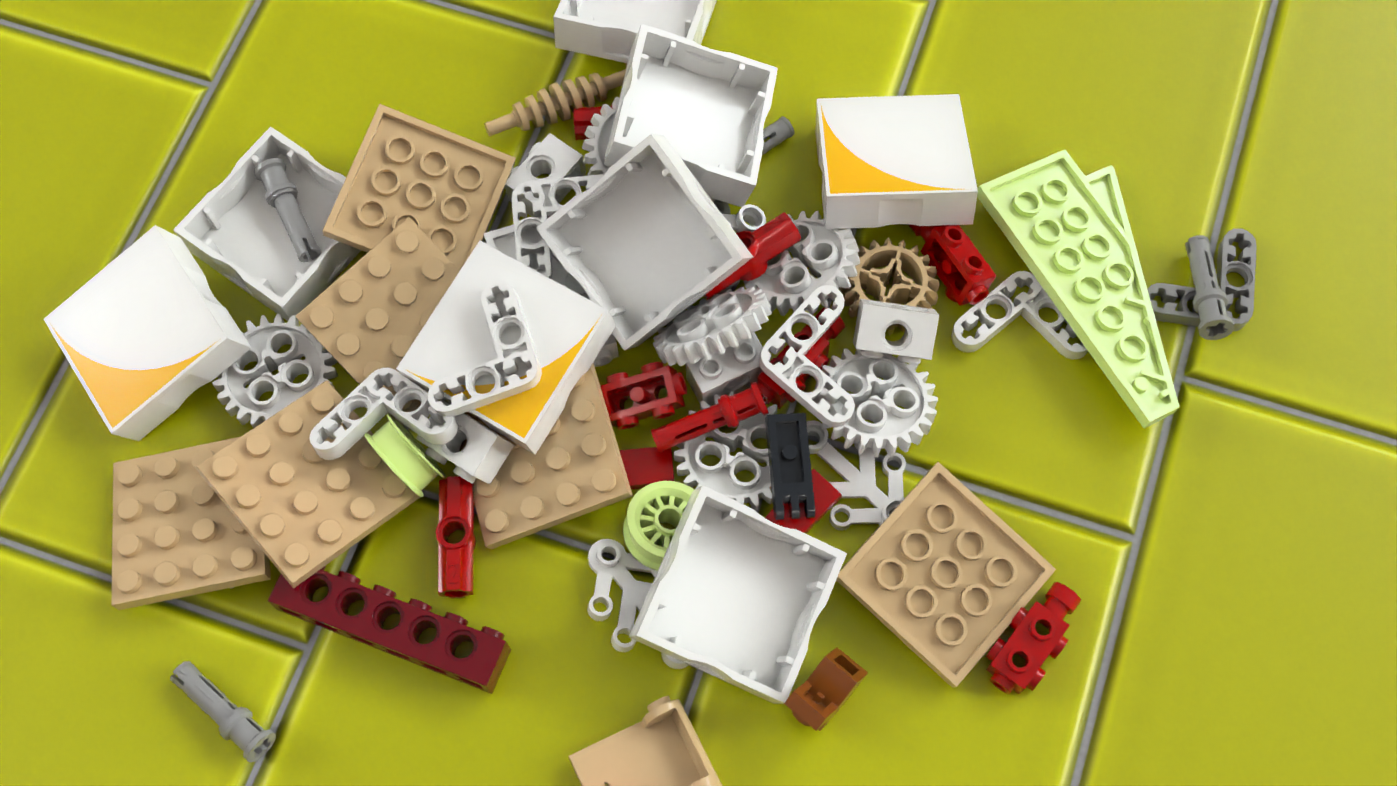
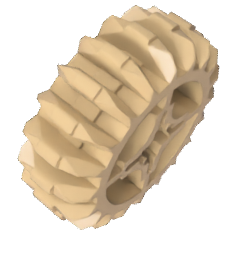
[839,237,940,336]

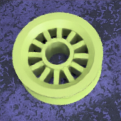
[364,413,446,497]
[623,481,695,571]

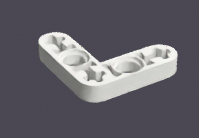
[511,174,604,279]
[951,271,1088,360]
[428,280,542,417]
[759,285,855,428]
[309,368,458,460]

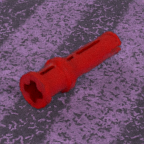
[651,381,769,453]

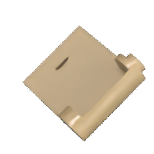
[568,696,722,786]

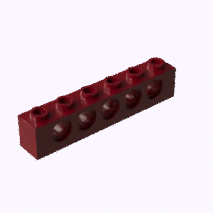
[268,566,511,694]

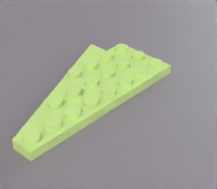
[977,150,1179,428]

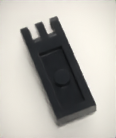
[765,413,815,520]

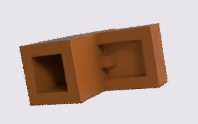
[784,647,868,731]

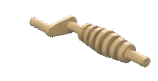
[484,63,628,137]

